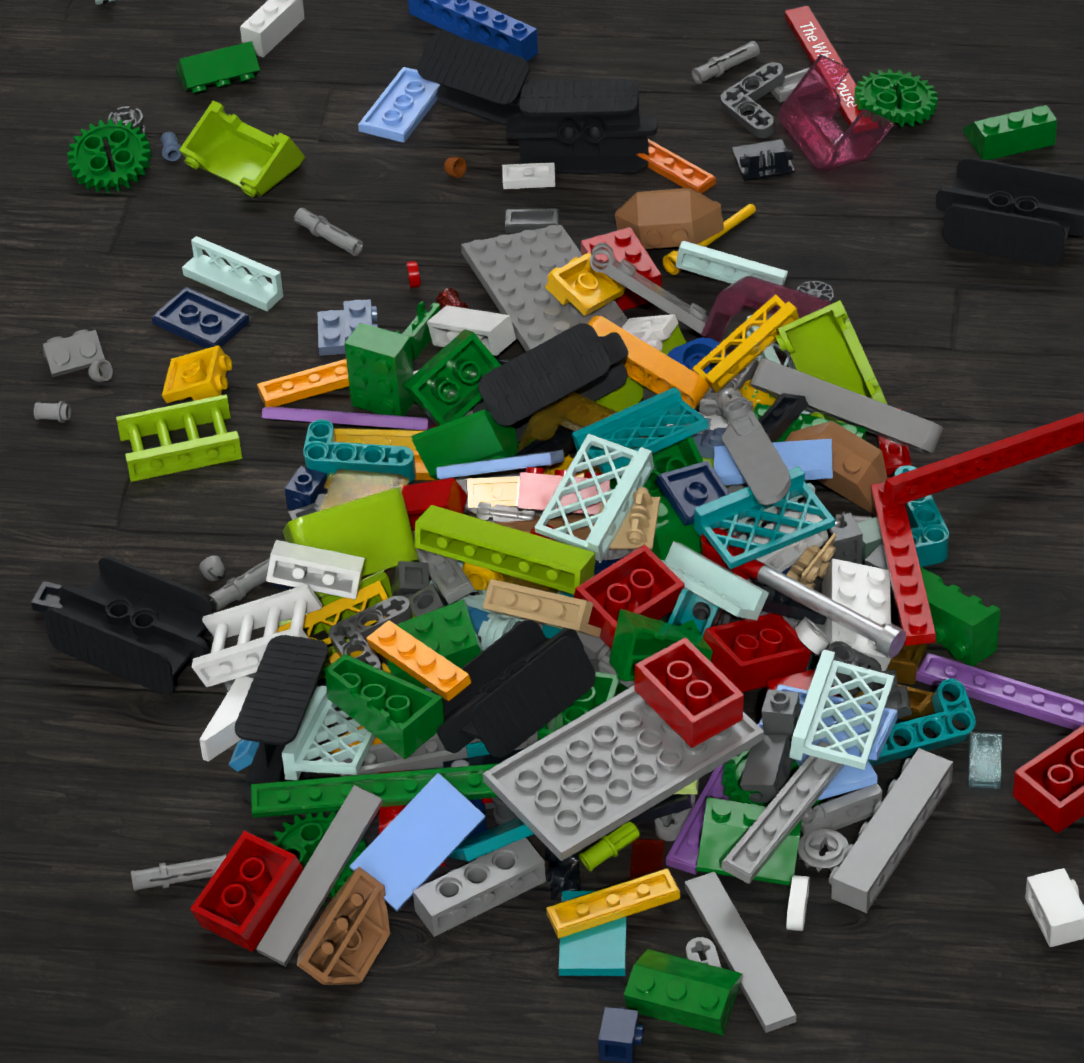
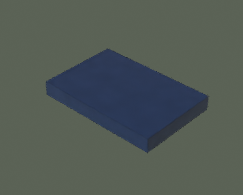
[152,287,249,348]

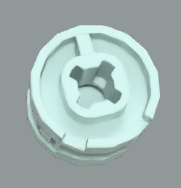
[478,612,516,651]

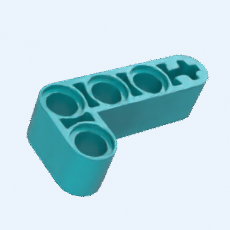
[303,419,416,484]
[894,465,949,567]
[868,678,976,766]

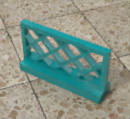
[572,387,709,474]
[694,466,835,569]

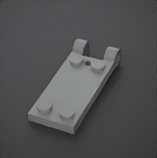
[590,243,708,334]

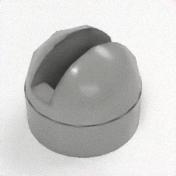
[88,359,113,382]
[199,556,225,581]

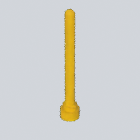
[663,204,756,275]

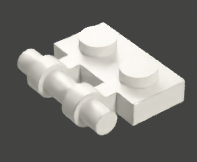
[622,314,679,351]

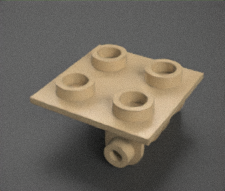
[599,487,660,550]
[786,533,837,589]

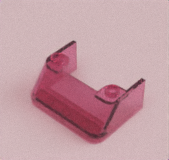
[779,54,894,171]
[701,276,832,343]

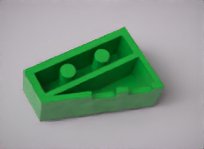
[609,609,713,681]

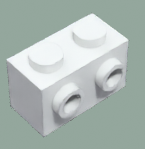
[1025,868,1084,947]

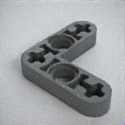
[721,62,785,138]
[329,596,413,671]

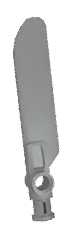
[717,388,791,505]

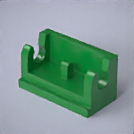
[396,301,441,360]

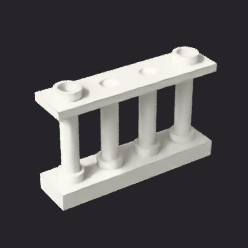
[192,584,323,687]

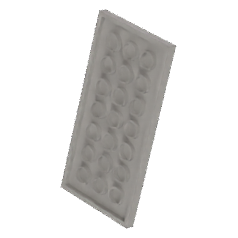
[461,225,628,352]
[483,686,764,861]

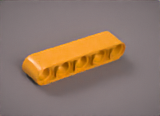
[588,315,709,409]

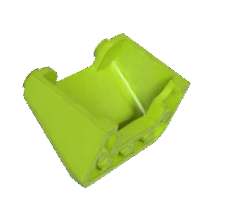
[179,101,305,198]
[775,300,887,423]
[283,487,419,599]

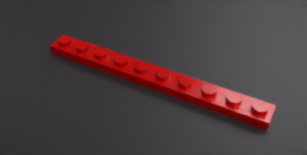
[881,412,1084,509]

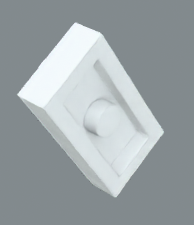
[503,162,555,189]

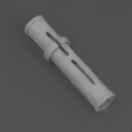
[692,41,760,84]
[294,208,363,256]
[207,557,270,612]
[131,854,226,891]

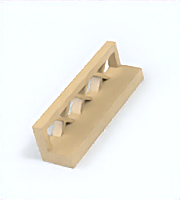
[482,579,601,638]

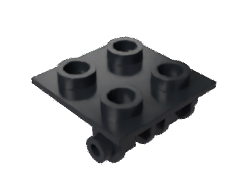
[732,139,795,181]
[545,846,581,900]

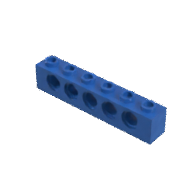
[408,0,538,61]

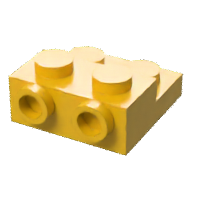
[545,253,626,316]
[162,345,232,403]

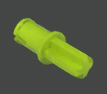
[579,822,640,872]

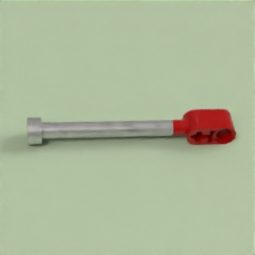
[701,528,906,658]

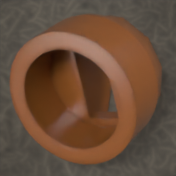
[444,156,467,178]

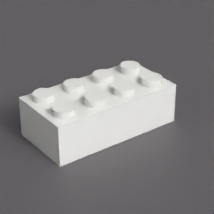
[822,558,891,671]

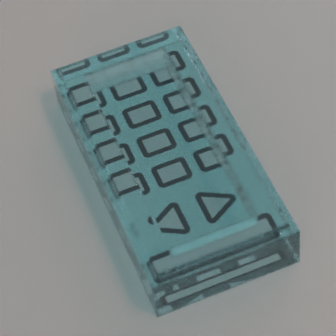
[968,733,1002,789]

